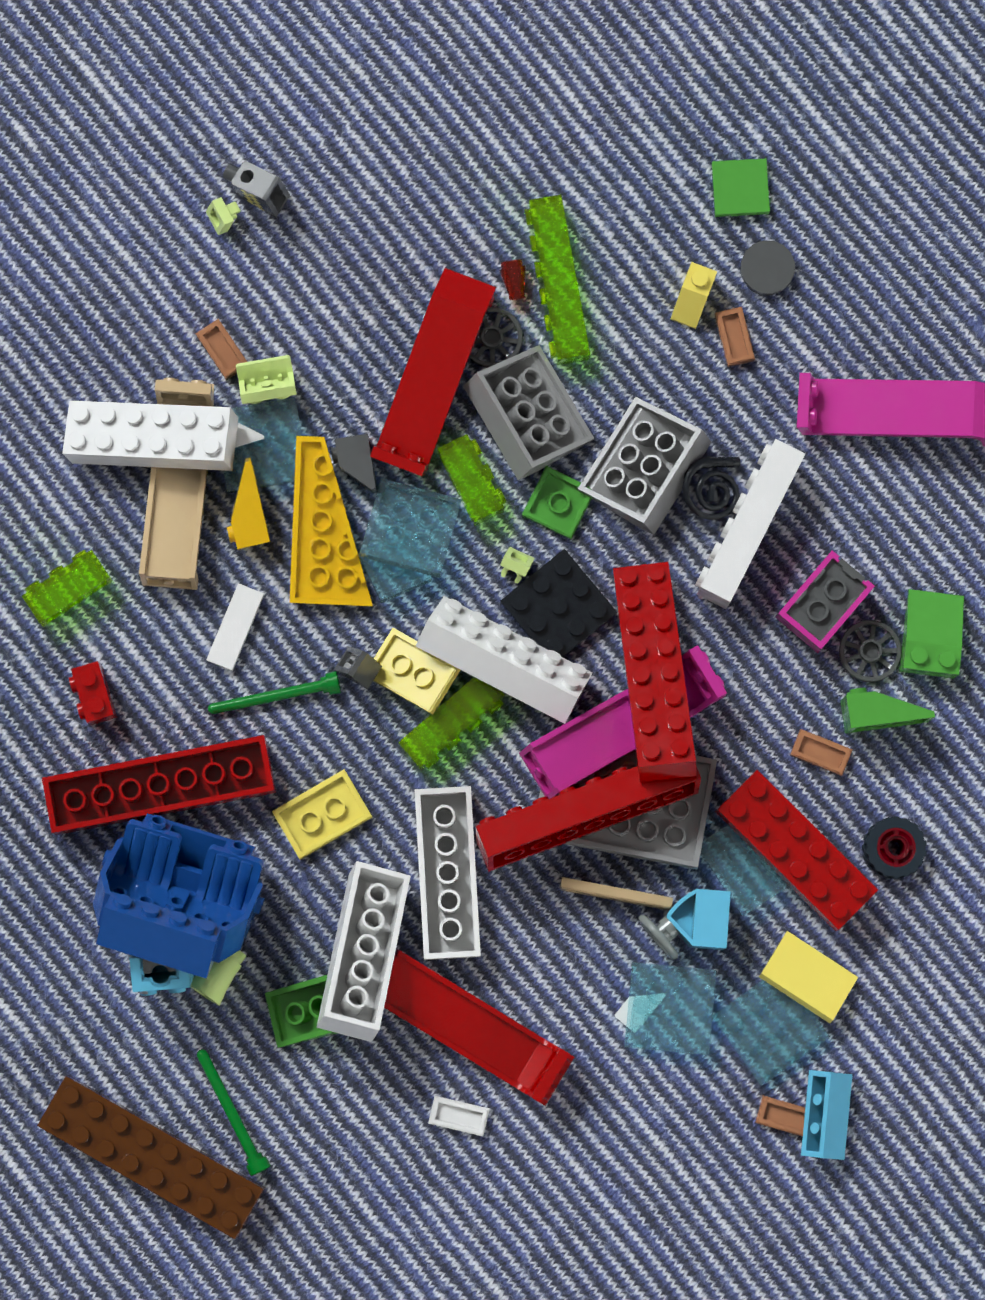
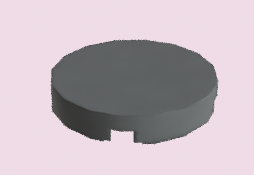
[740,240,795,296]

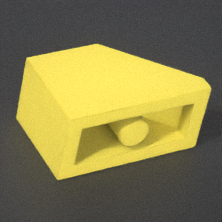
[670,262,717,329]

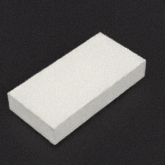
[428,1096,490,1136]

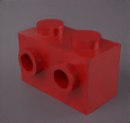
[69,661,117,726]

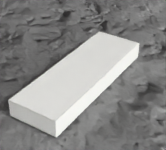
[206,583,264,671]

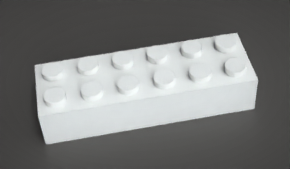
[62,401,239,471]
[695,439,805,609]
[416,596,592,724]
[415,786,481,960]
[316,861,411,1042]

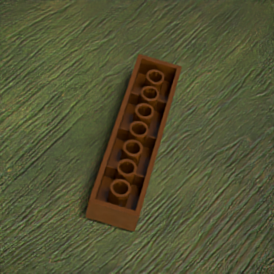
[37,1075,266,1239]

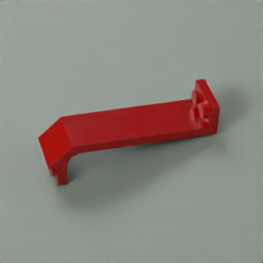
[370,268,496,476]
[384,949,575,1106]

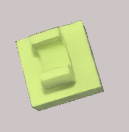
[206,197,241,235]
[500,547,535,584]

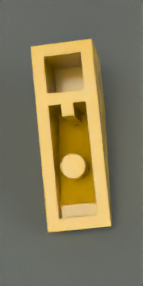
[227,457,270,549]

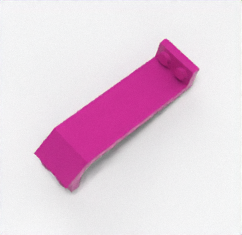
[797,373,985,447]
[519,645,727,799]

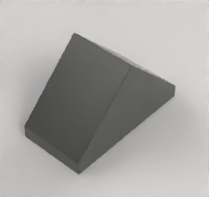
[334,646,382,690]

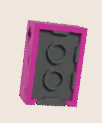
[775,550,875,653]

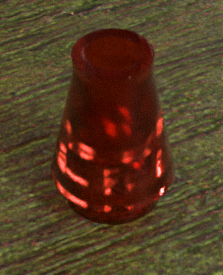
[499,259,526,301]

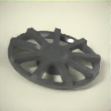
[469,307,523,368]
[839,620,902,682]

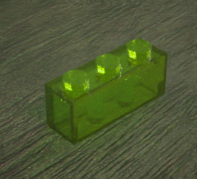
[437,434,507,526]
[22,549,113,627]

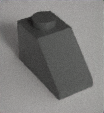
[331,434,378,493]

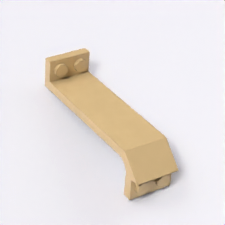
[139,378,214,590]

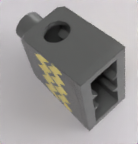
[223,161,290,218]

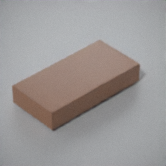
[715,307,755,367]
[195,319,247,380]
[790,729,852,776]
[755,1095,805,1136]

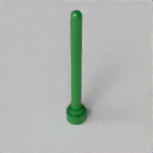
[208,671,341,714]
[197,1049,271,1177]

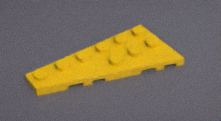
[289,436,373,606]

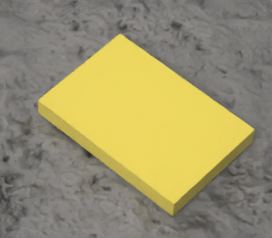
[373,628,461,715]
[272,769,373,860]
[759,931,858,1023]

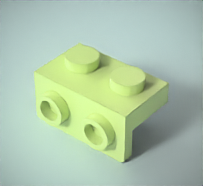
[236,355,297,404]

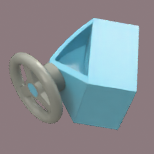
[638,889,731,960]

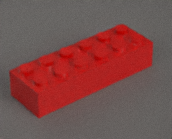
[715,770,878,931]

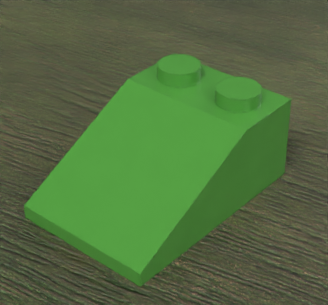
[899,589,964,679]
[840,688,935,734]
[265,974,337,1048]

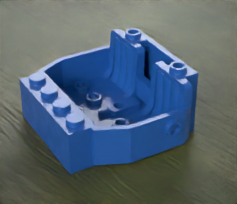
[93,813,265,979]

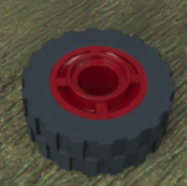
[862,816,927,880]

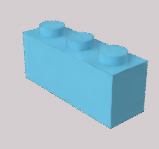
[801,1070,852,1160]

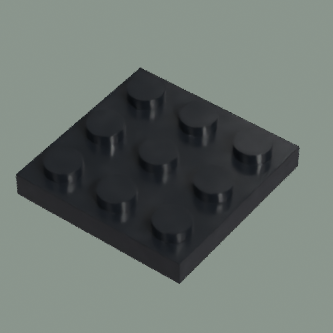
[500,549,617,657]

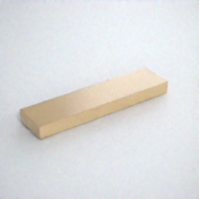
[560,877,673,910]

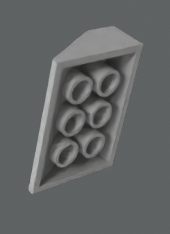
[463,345,594,480]
[578,397,712,535]

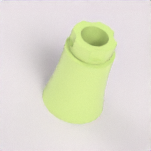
[190,950,246,1006]

